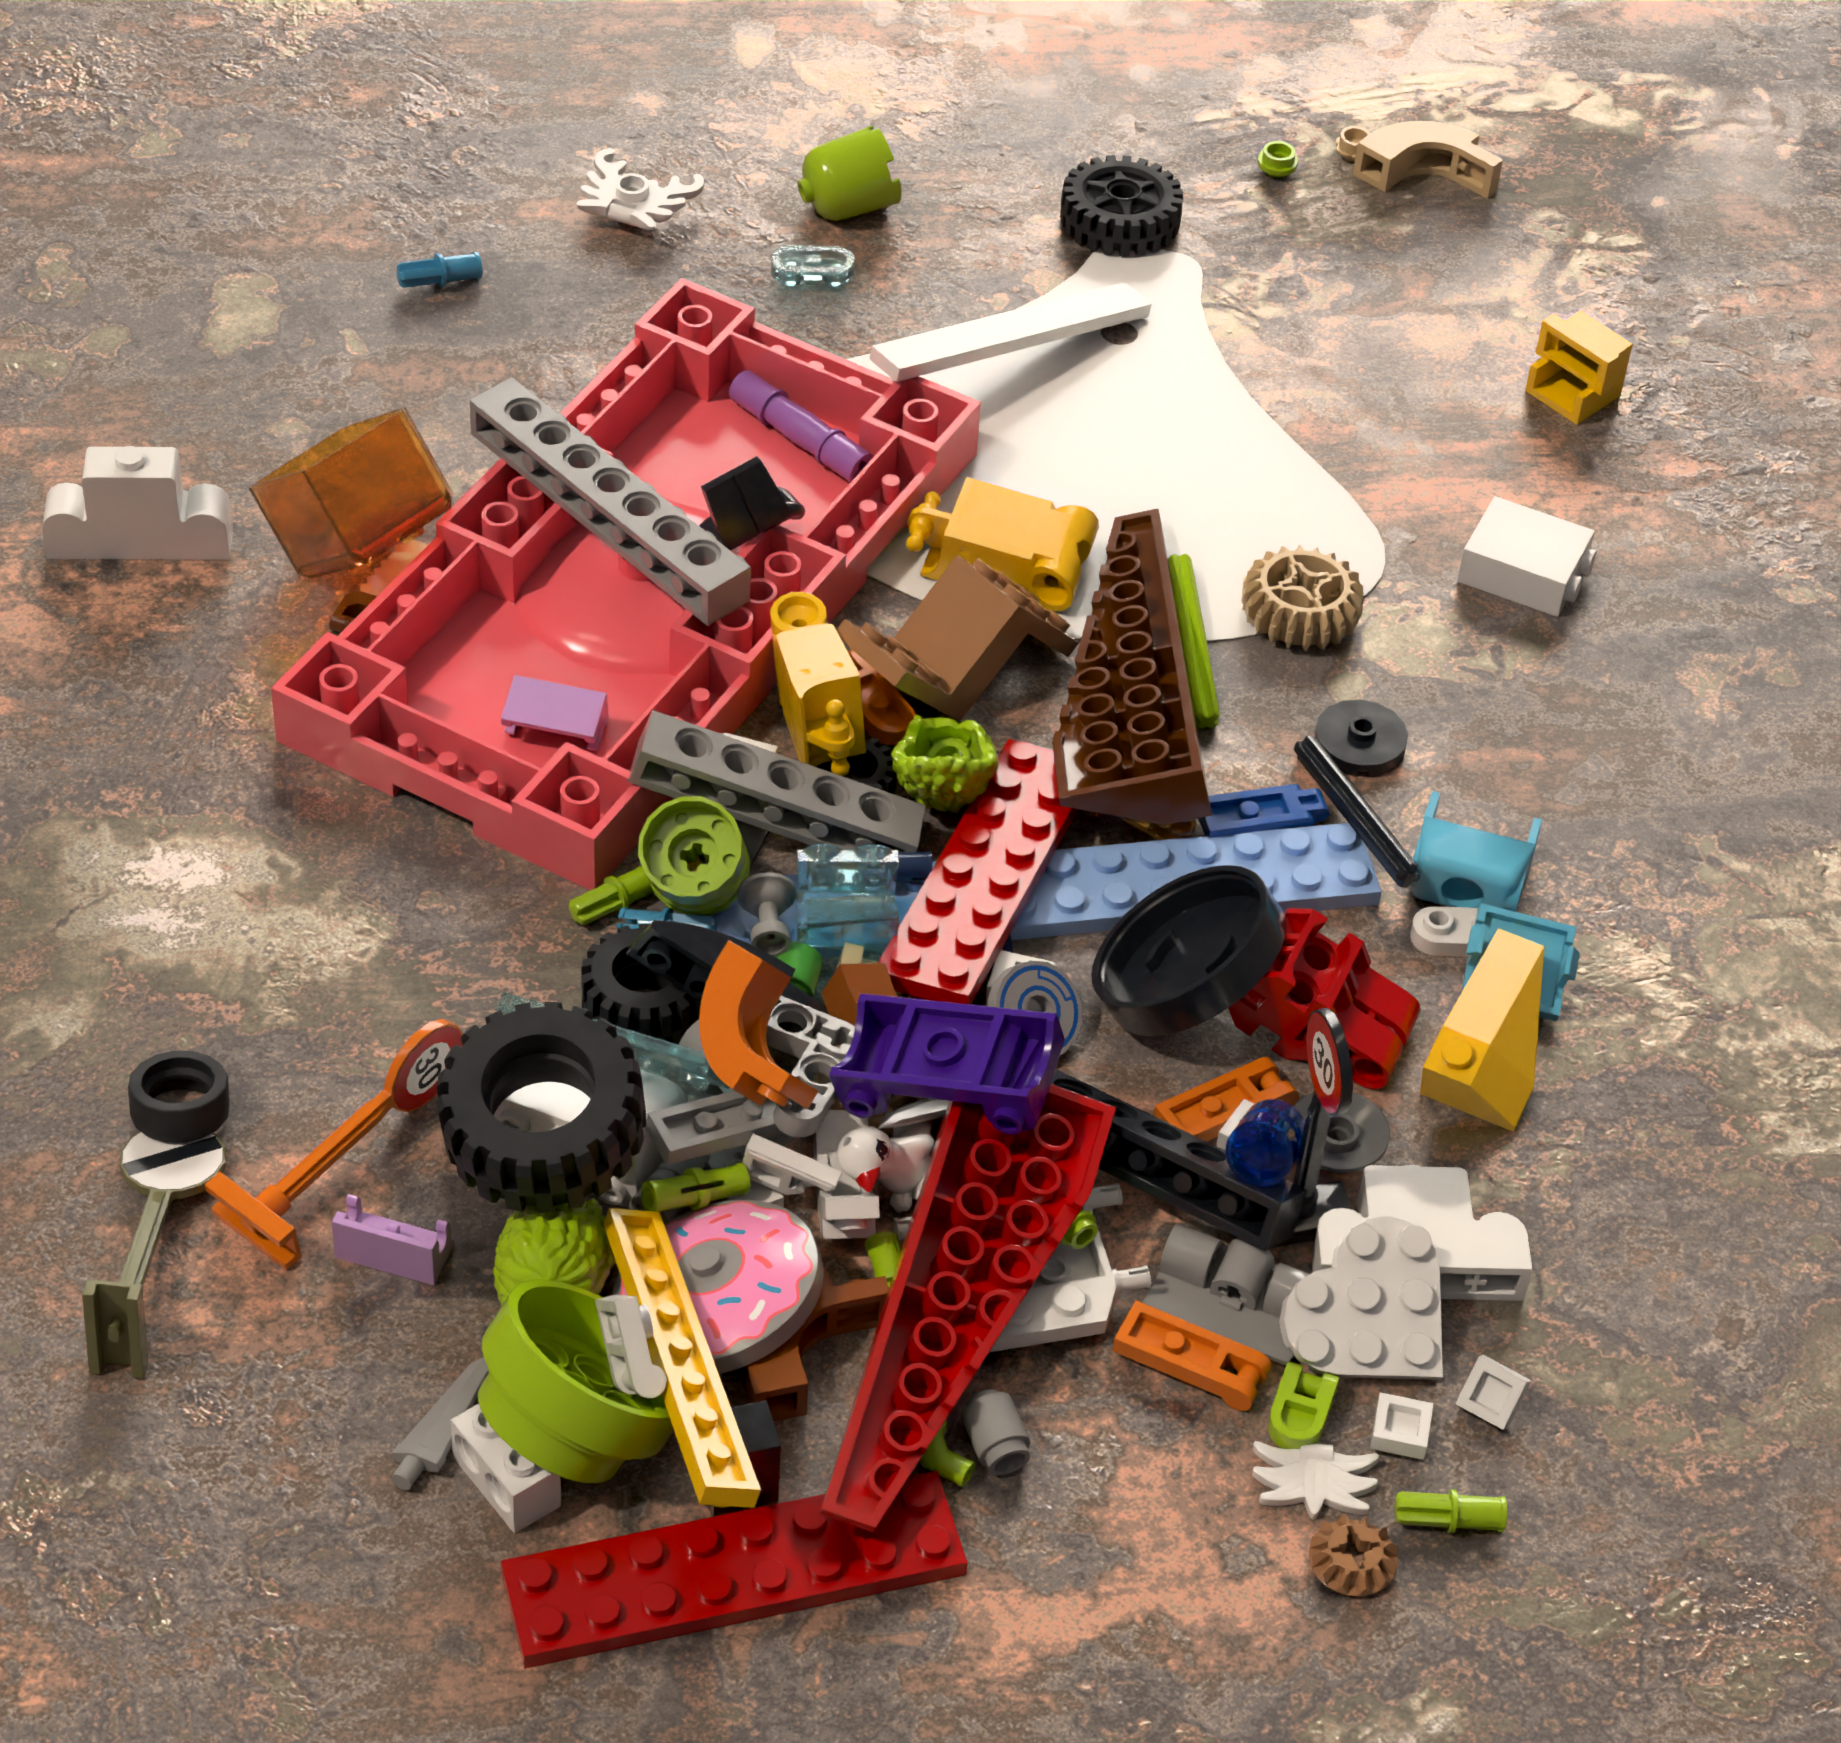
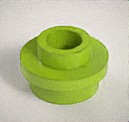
[1258,141,1298,178]

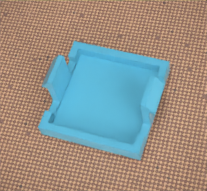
[1460,903,1580,1021]

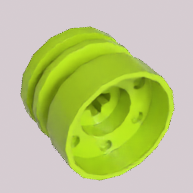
[638,796,750,916]

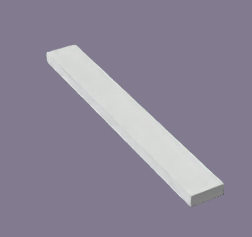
[869,282,1152,382]

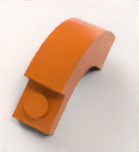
[699,940,818,1109]

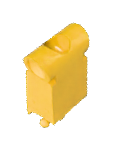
[906,477,1099,611]
[770,592,866,776]

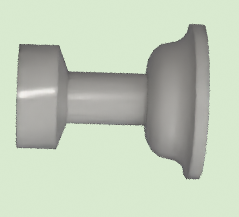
[737,872,796,957]

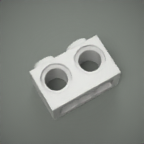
[451,1404,561,1534]

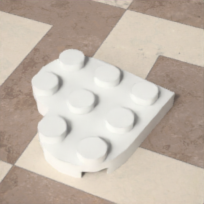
[1279,1216,1443,1380]

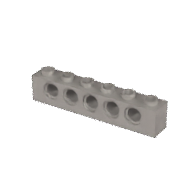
[628,710,926,854]

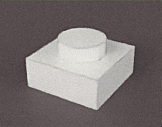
[1455,1355,1531,1430]
[1370,1392,1434,1460]

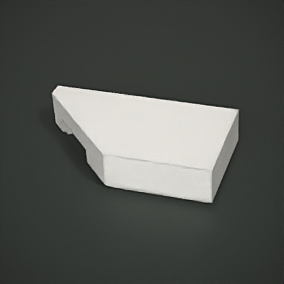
[742,1134,842,1195]

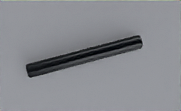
[1294,736,1421,888]

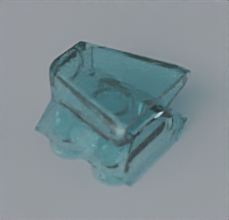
[795,844,899,955]

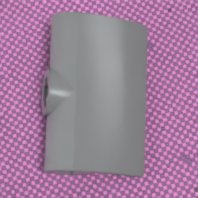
[1142,1223,1310,1365]

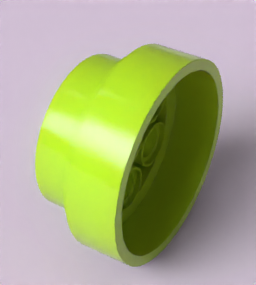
[478,1279,674,1483]

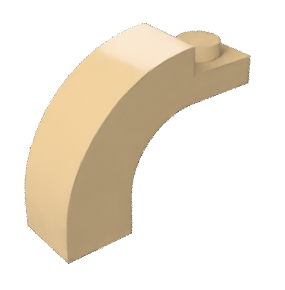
[1353,121,1503,199]

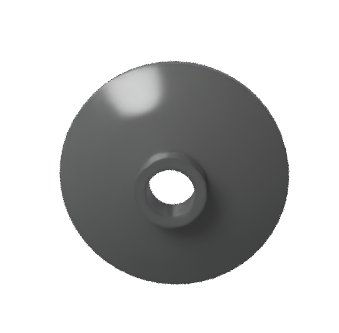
[1287,1092,1390,1173]

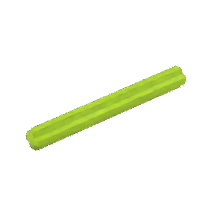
[1168,554,1220,729]

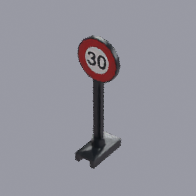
[1272,1008,1353,1248]

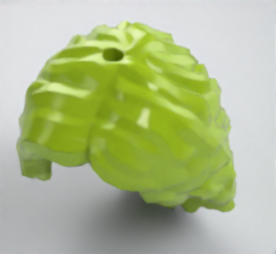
[891,715,999,813]
[493,1198,616,1305]

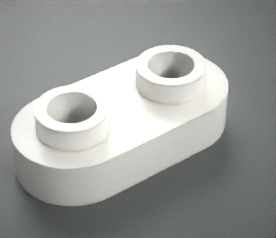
[1410,907,1478,957]

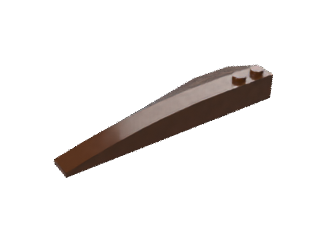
[1052,508,1212,825]

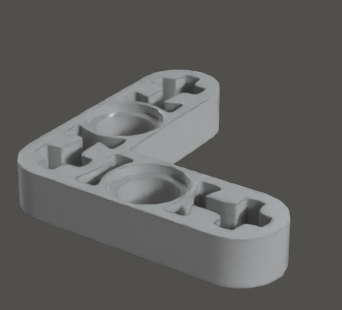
[766,996,855,1137]

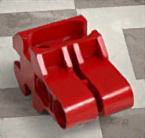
[1228,908,1421,1089]

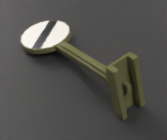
[82,1131,226,1379]

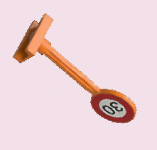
[204,1019,463,1271]

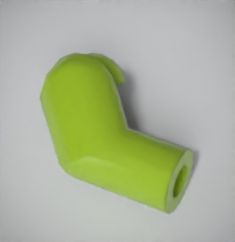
[919,1420,975,1487]

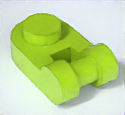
[1268,1361,1340,1449]

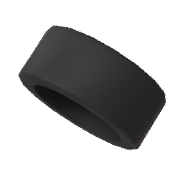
[128,1051,230,1143]

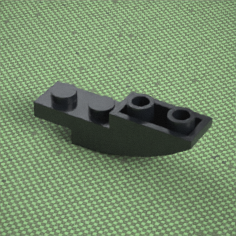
[627,920,829,1038]

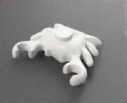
[577,148,704,231]

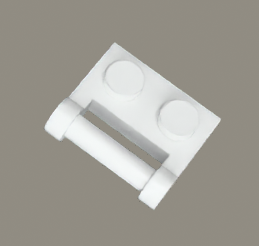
[595,1295,666,1398]

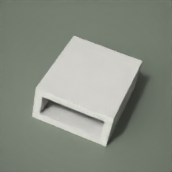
[1457,496,1597,617]

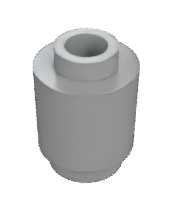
[961,1389,1031,1475]

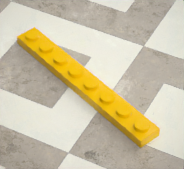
[603,1208,761,1508]

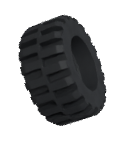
[436,1001,646,1213]

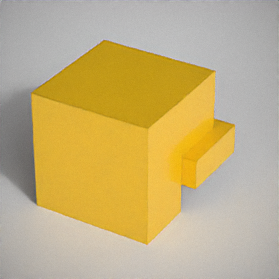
[1525,310,1633,425]

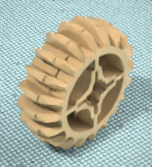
[1241,544,1364,651]

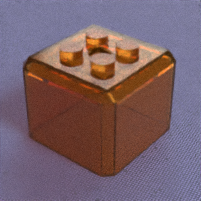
[248,407,454,578]

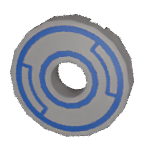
[987,960,1082,1055]

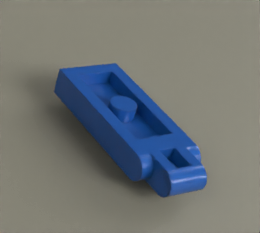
[1198,784,1330,838]

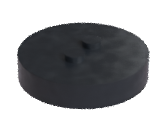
[1091,865,1286,1036]

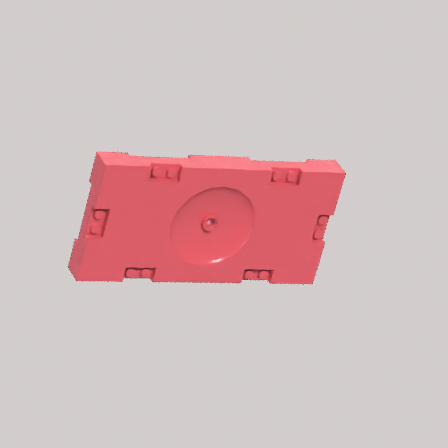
[271,278,981,890]

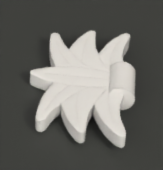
[1252,1441,1379,1520]

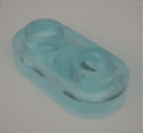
[771,245,855,287]

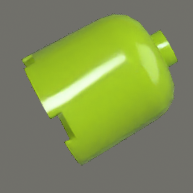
[797,125,901,221]

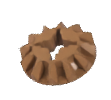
[1309,1513,1398,1596]

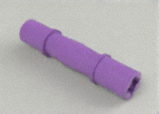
[729,370,874,483]

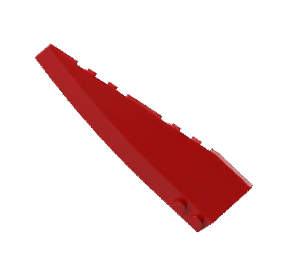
[820,1084,1116,1532]

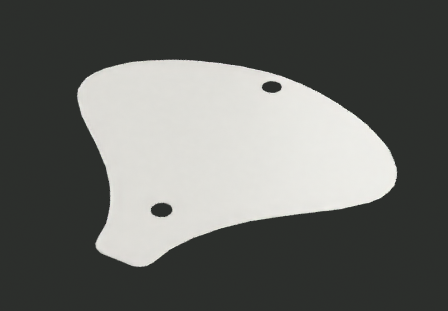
[846,247,1385,641]

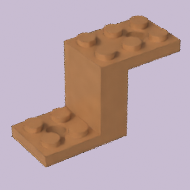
[836,555,1079,722]

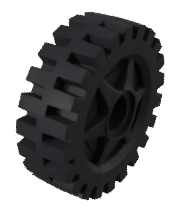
[1060,155,1183,257]

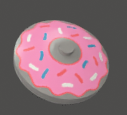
[612,1200,824,1374]

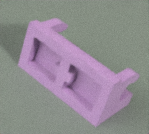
[501,675,609,751]
[332,1194,454,1285]

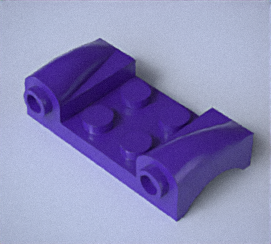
[829,993,1065,1135]

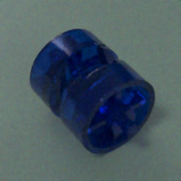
[1225,1099,1305,1187]

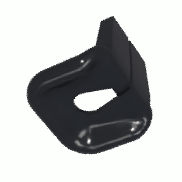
[699,456,806,551]

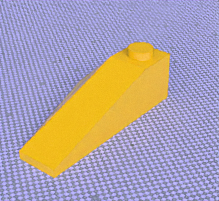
[1420,928,1544,1132]

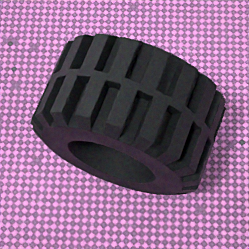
[581,924,701,1059]

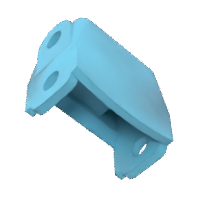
[1410,791,1542,912]

